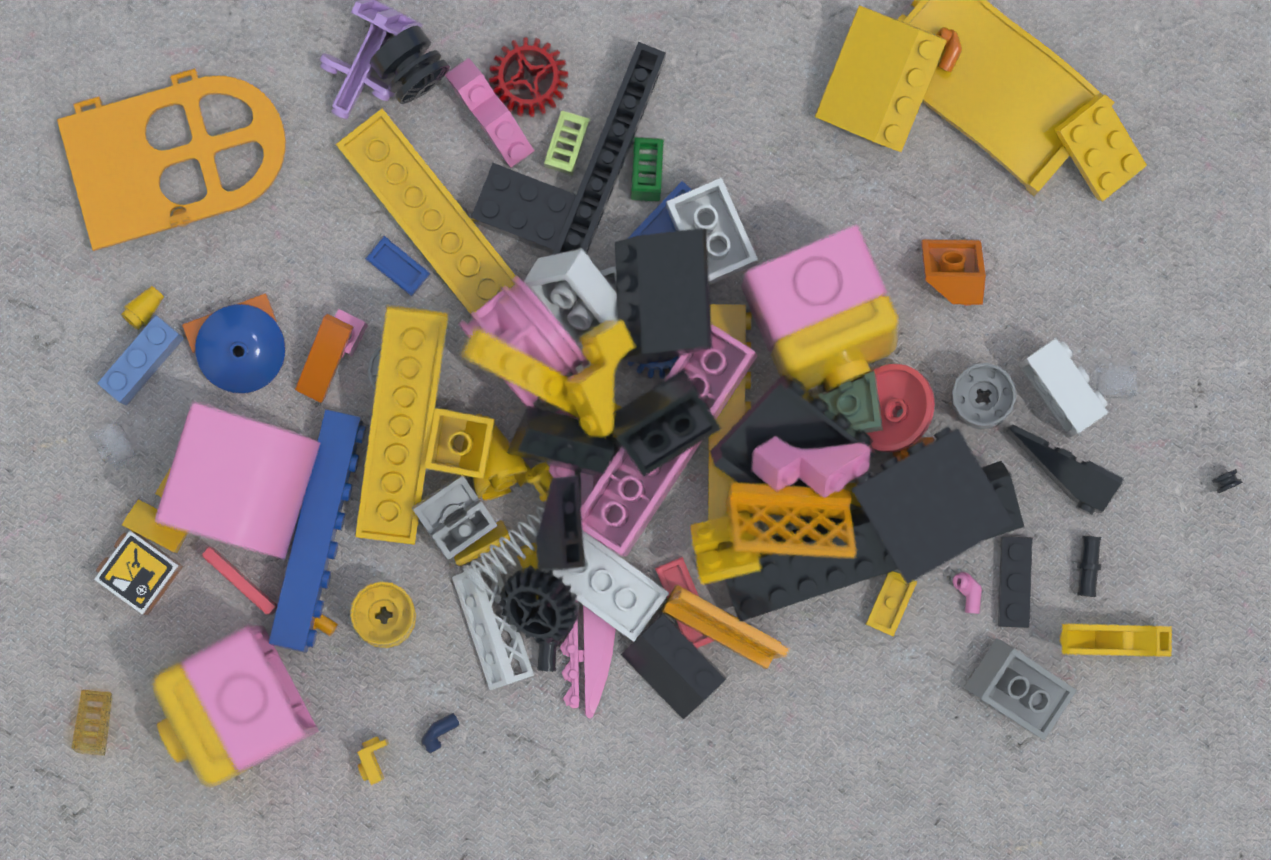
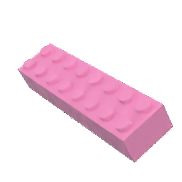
[581,324,758,557]

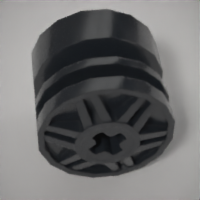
[370,25,450,105]

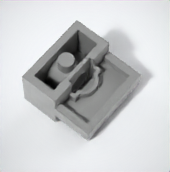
[412,475,498,560]

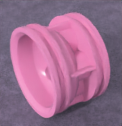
[458,276,590,407]

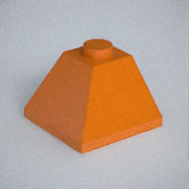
[921,240,986,306]

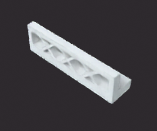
[452,563,534,690]

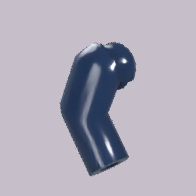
[421,713,459,753]

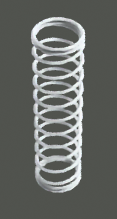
[463,506,544,593]

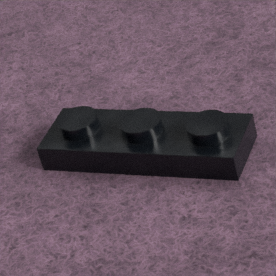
[998,537,1033,628]

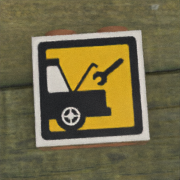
[94,531,184,615]

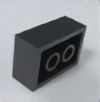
[471,163,576,254]

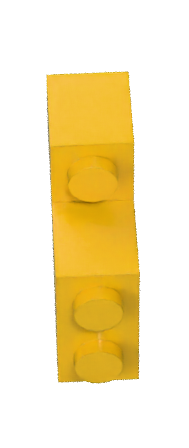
[564,320,635,436]
[1060,624,1172,657]

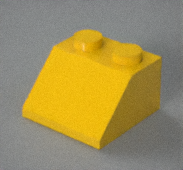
[424,408,495,479]

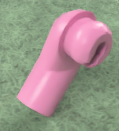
[952,572,982,614]

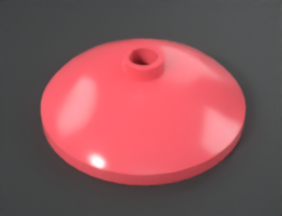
[867,364,935,452]

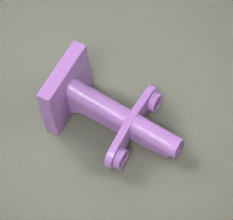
[320,0,423,119]

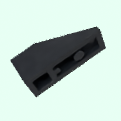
[536,476,585,570]

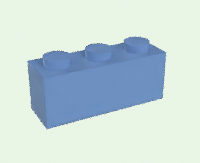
[97,315,184,406]

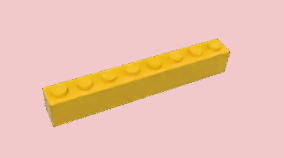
[708,304,751,520]

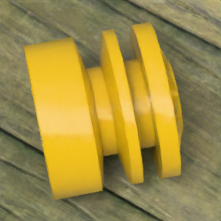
[350,581,416,649]

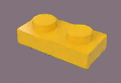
[865,571,917,637]

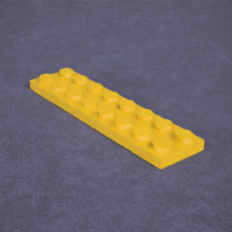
[336,108,516,314]
[355,305,448,545]

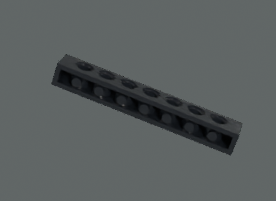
[552,42,666,255]

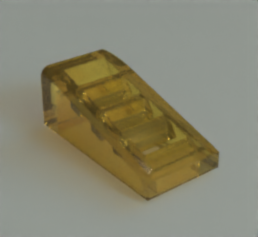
[71,690,112,756]

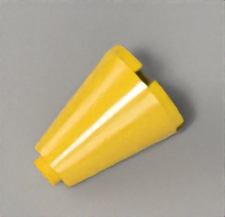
[473,414,530,500]

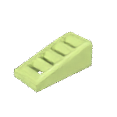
[544,110,590,176]

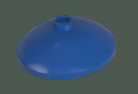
[195,304,286,393]

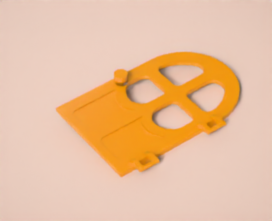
[57,68,286,251]

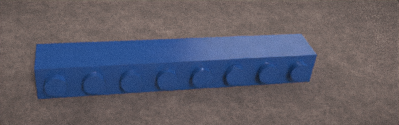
[268,409,366,653]

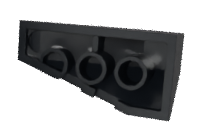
[1006,424,1124,515]

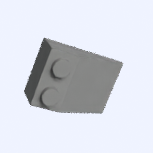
[964,638,1077,740]

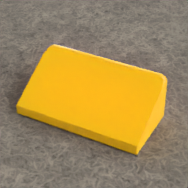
[122,499,189,553]
[454,520,511,566]

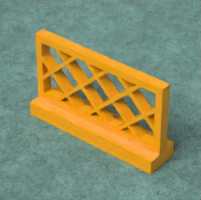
[726,483,856,558]
[661,585,789,669]

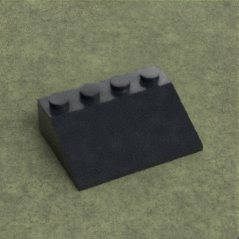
[615,228,712,364]

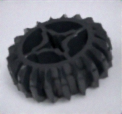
[499,565,580,644]

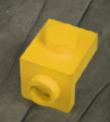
[357,736,389,785]

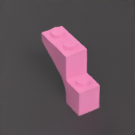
[445,58,534,168]
[752,437,870,498]

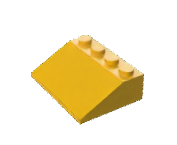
[814,5,947,152]

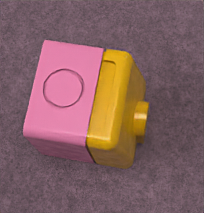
[741,225,898,392]
[153,626,319,788]

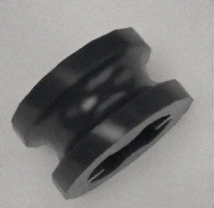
[1212,469,1243,493]

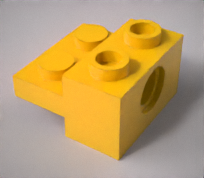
[690,511,761,584]

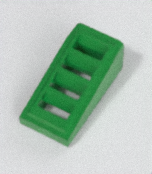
[631,137,664,202]

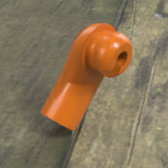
[937,27,962,73]

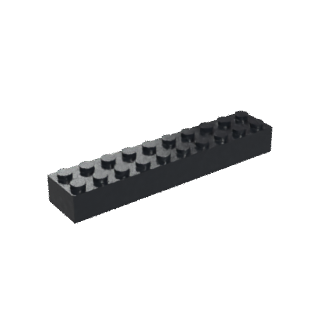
[724,461,1024,622]

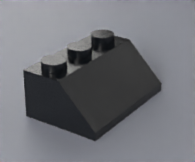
[613,369,721,477]
[508,406,614,476]
[621,613,726,719]

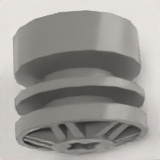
[951,363,1016,429]

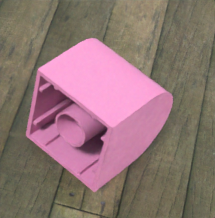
[155,402,320,559]

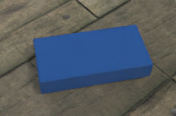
[365,236,430,297]

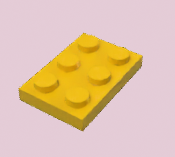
[1054,93,1147,202]

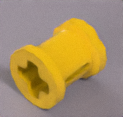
[525,462,554,502]

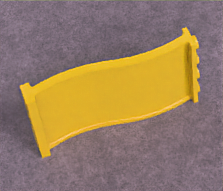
[897,0,1115,196]

